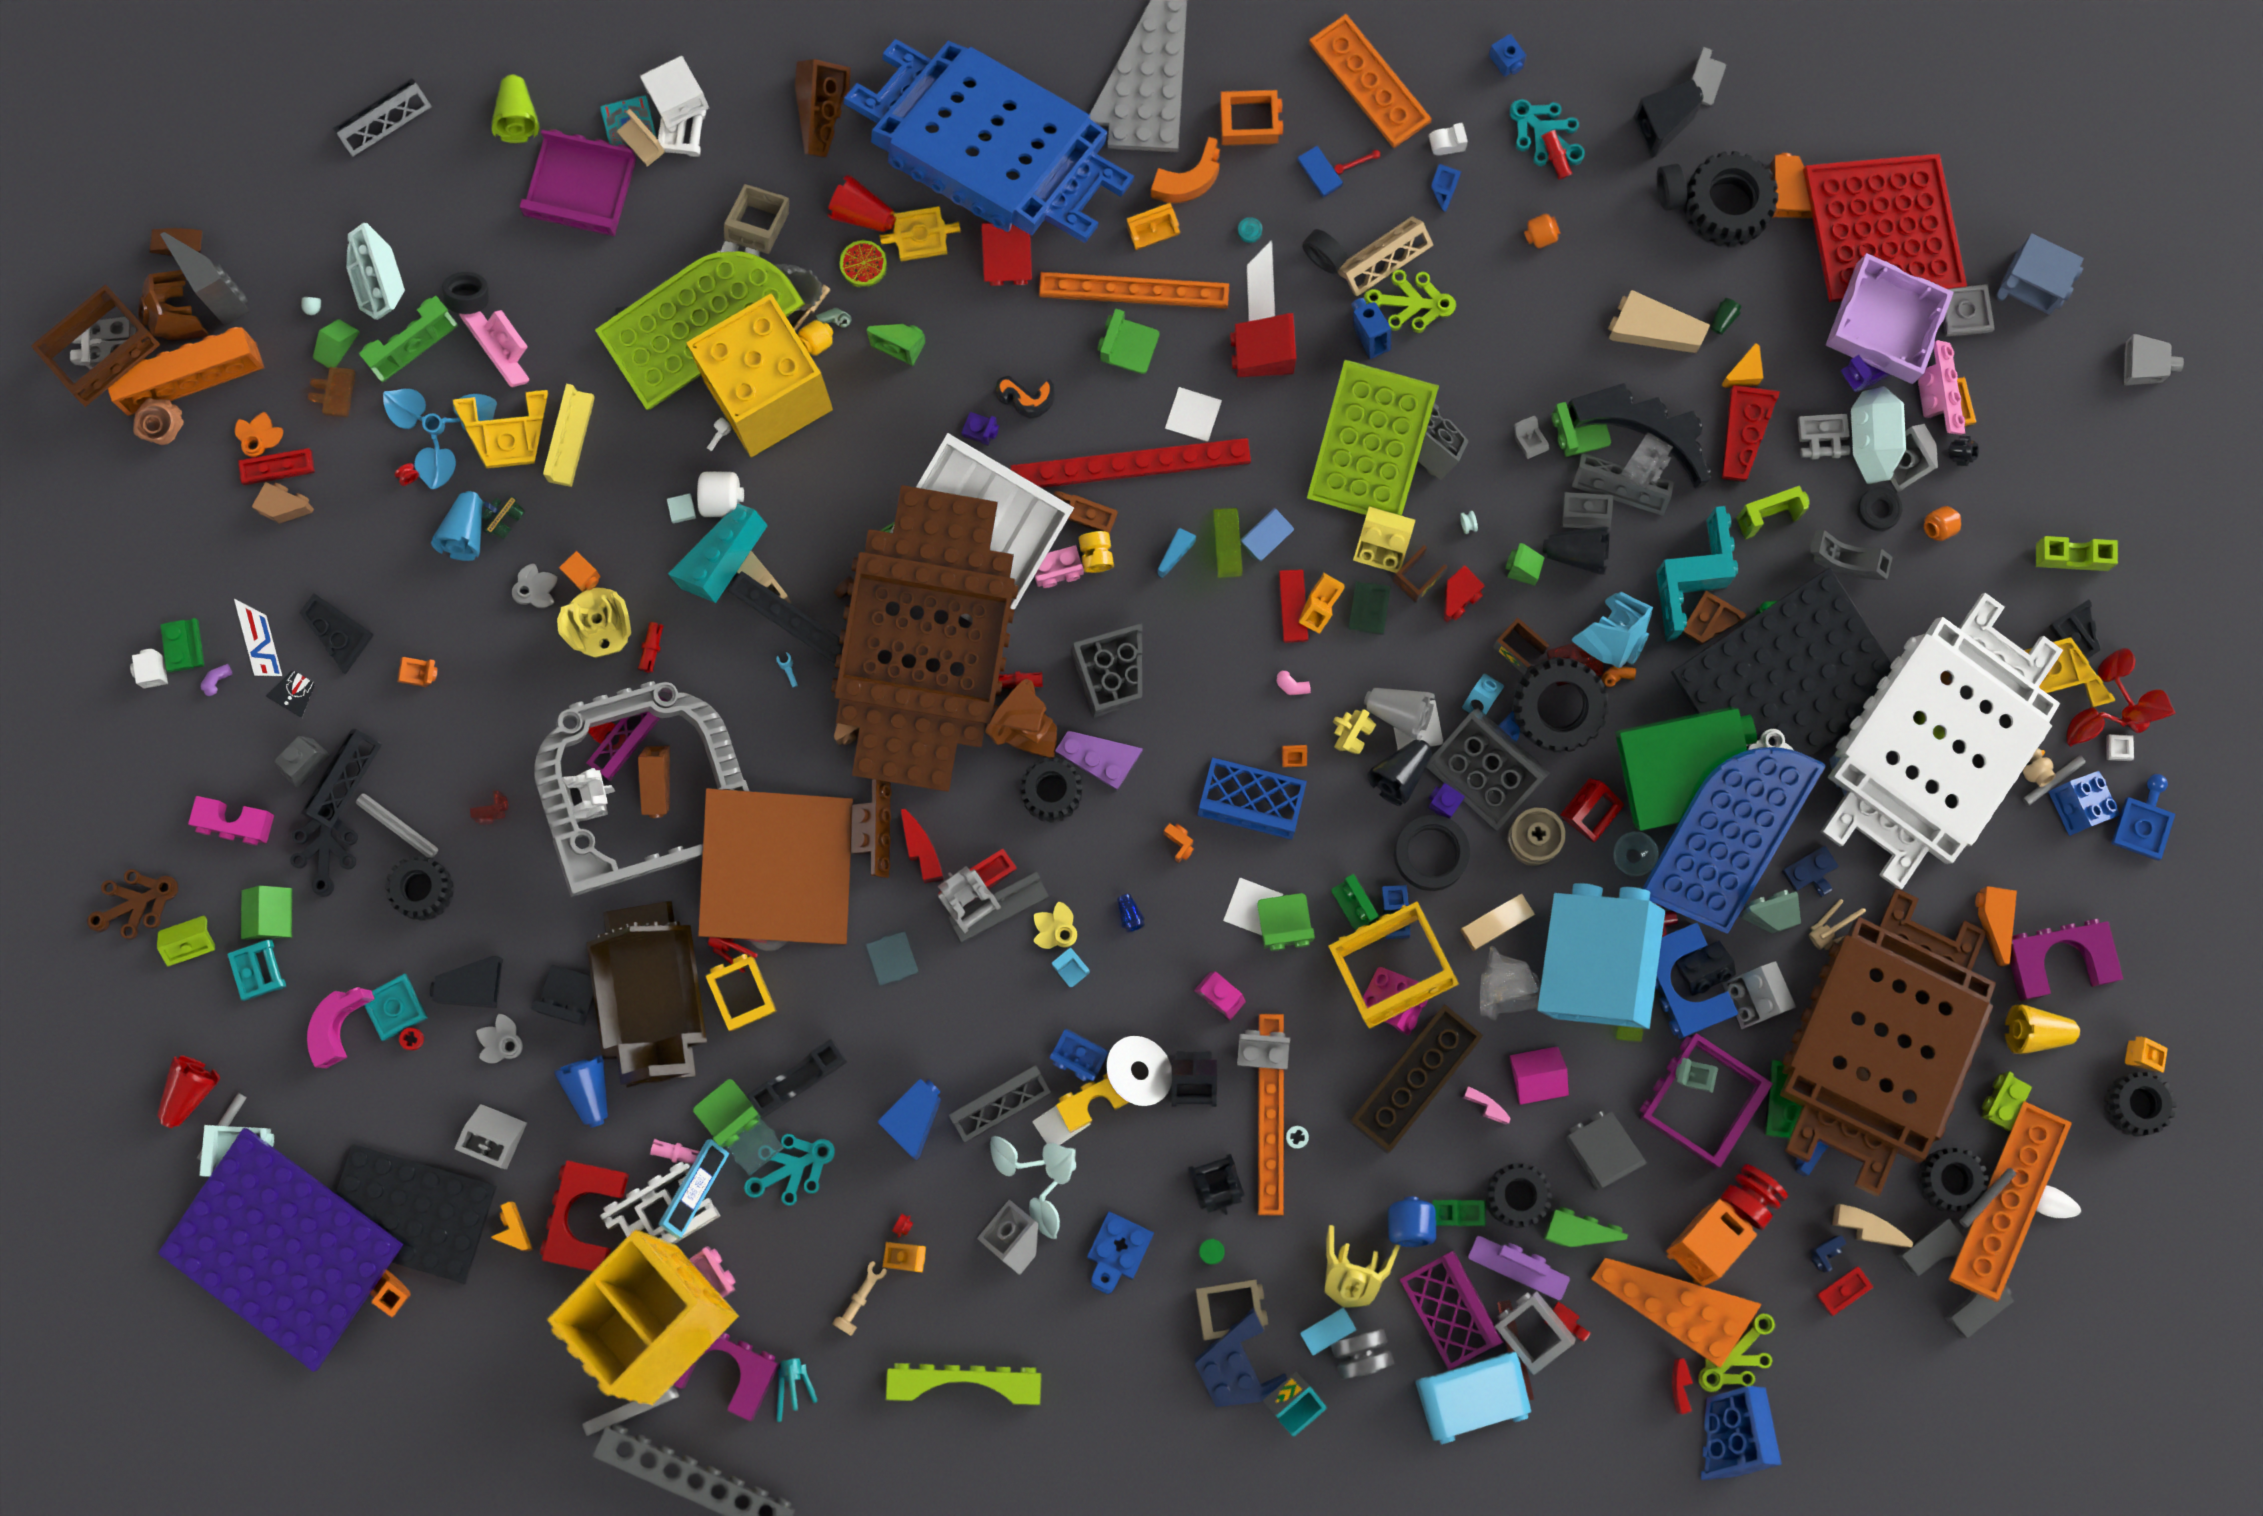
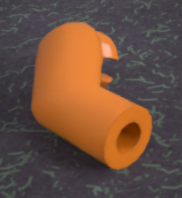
[1601,665,1636,687]

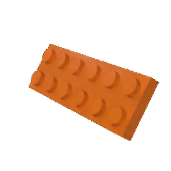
[1309,14,1432,148]

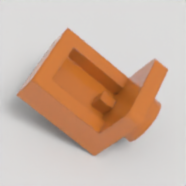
[397,657,437,687]
[1164,823,1194,863]

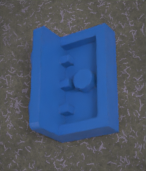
[1049,1029,1110,1082]

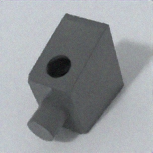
[274,736,330,789]

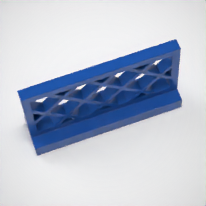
[1197,757,1307,840]

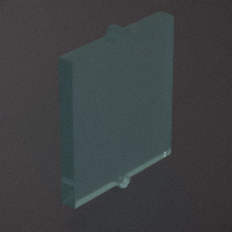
[866,931,919,986]
[728,1118,784,1176]

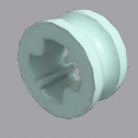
[1460,511,1478,534]
[1286,1126,1309,1148]

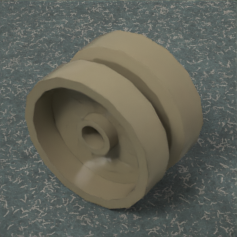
[1507,807,1566,866]

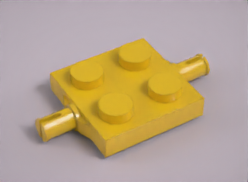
[880,206,961,261]

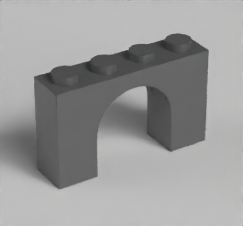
[1896,1219,2014,1338]

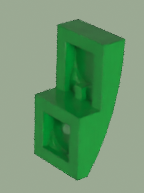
[1432,1200,1486,1226]

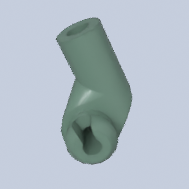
[816,308,851,328]

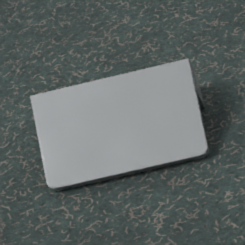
[1691,47,1726,106]

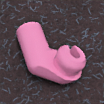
[1276,671,1310,695]

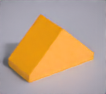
[1722,343,1763,388]

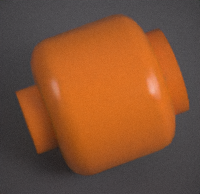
[1524,214,1561,249]
[1924,506,1961,541]

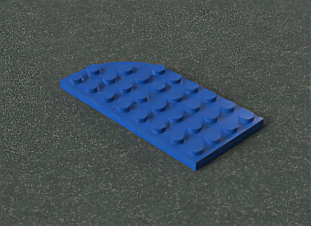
[1642,747,1825,934]

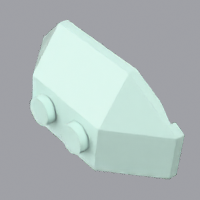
[346,223,405,320]
[1851,386,1906,484]

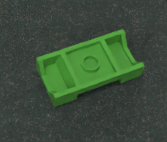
[359,296,458,383]

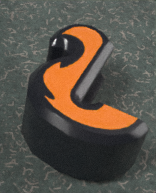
[996,376,1055,418]

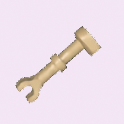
[832,1261,887,1336]

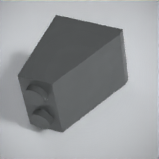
[1565,1111,1647,1190]

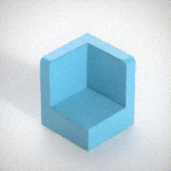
[1052,947,1090,988]

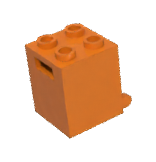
[1666,1199,1757,1287]

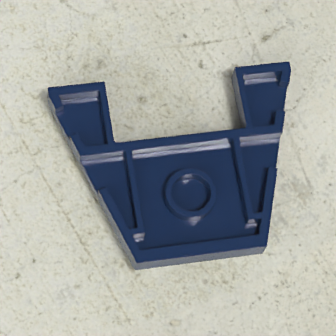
[1195,1308,1288,1407]

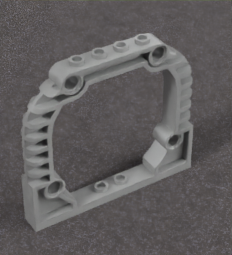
[534,681,749,897]

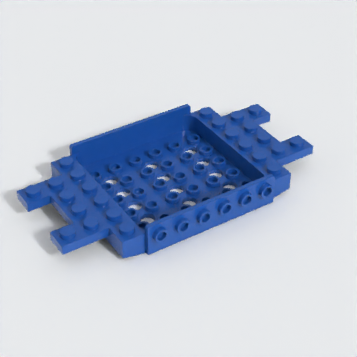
[844,39,1134,243]

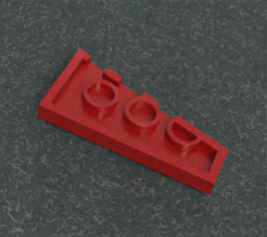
[1721,385,1780,482]

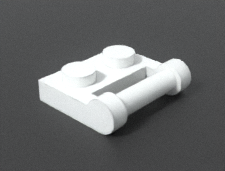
[658,110,706,157]

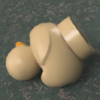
[2023,748,2056,787]

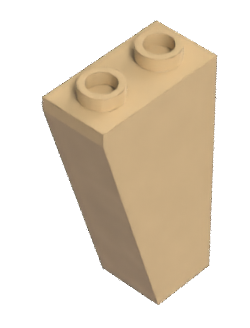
[1608,290,1710,353]

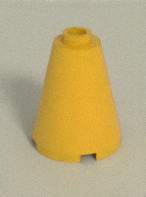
[2005,1004,2080,1054]

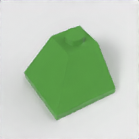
[866,324,926,366]

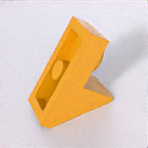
[2125,1036,2168,1073]
[491,1202,533,1251]
[883,1242,926,1272]

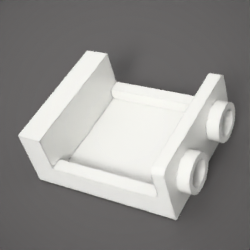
[640,56,709,129]

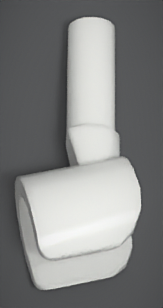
[707,418,731,451]

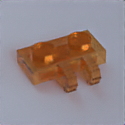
[308,367,356,418]

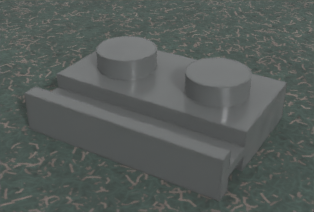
[1562,492,1613,530]

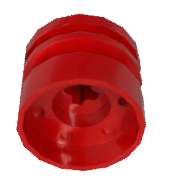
[1719,1164,1788,1231]

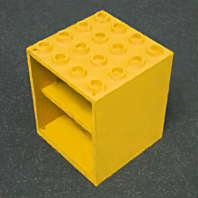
[686,293,833,458]
[548,1229,739,1405]

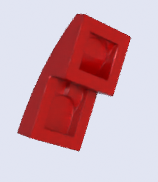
[1672,1358,1693,1414]

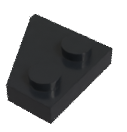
[2049,599,2100,659]

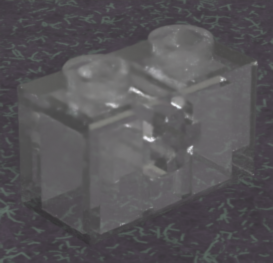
[1621,432,1673,489]

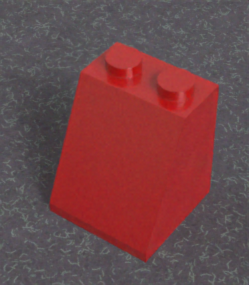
[982,221,1032,286]
[1230,313,1296,377]

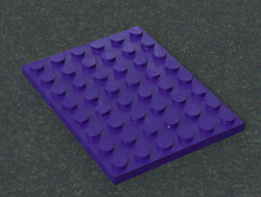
[158,1128,403,1372]

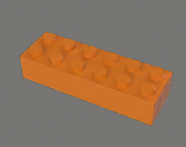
[108,327,264,416]

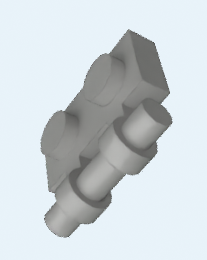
[1797,414,1850,460]

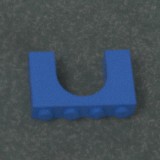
[1655,923,1738,1039]

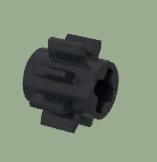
[1948,436,1979,466]

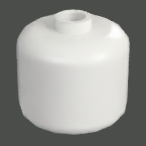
[697,472,744,517]

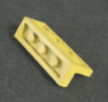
[543,384,595,487]

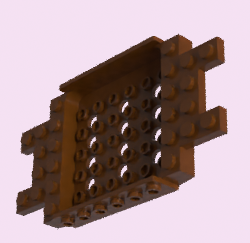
[1780,888,1996,1197]

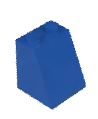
[877,1078,941,1160]

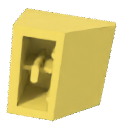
[1353,506,1415,573]

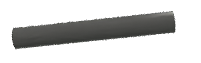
[1959,1168,2016,1228]

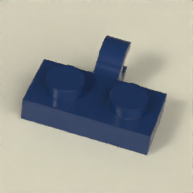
[1782,845,1839,897]

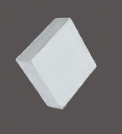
[2106,735,2134,761]

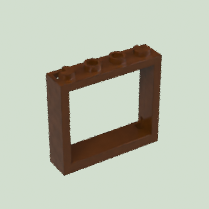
[31,284,161,407]

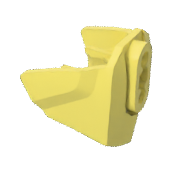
[557,588,631,658]
[1325,1225,1400,1308]

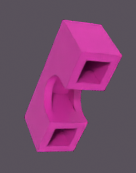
[188,796,274,846]

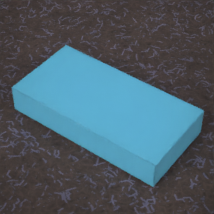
[1300,1307,1357,1355]

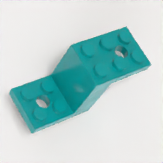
[1656,506,1738,642]

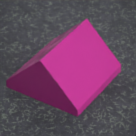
[1509,1046,1569,1105]

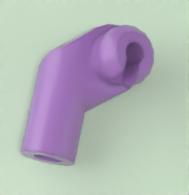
[200,664,232,696]

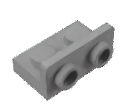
[1237,1030,1290,1070]

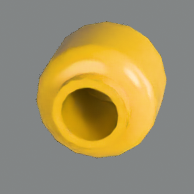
[798,320,833,356]

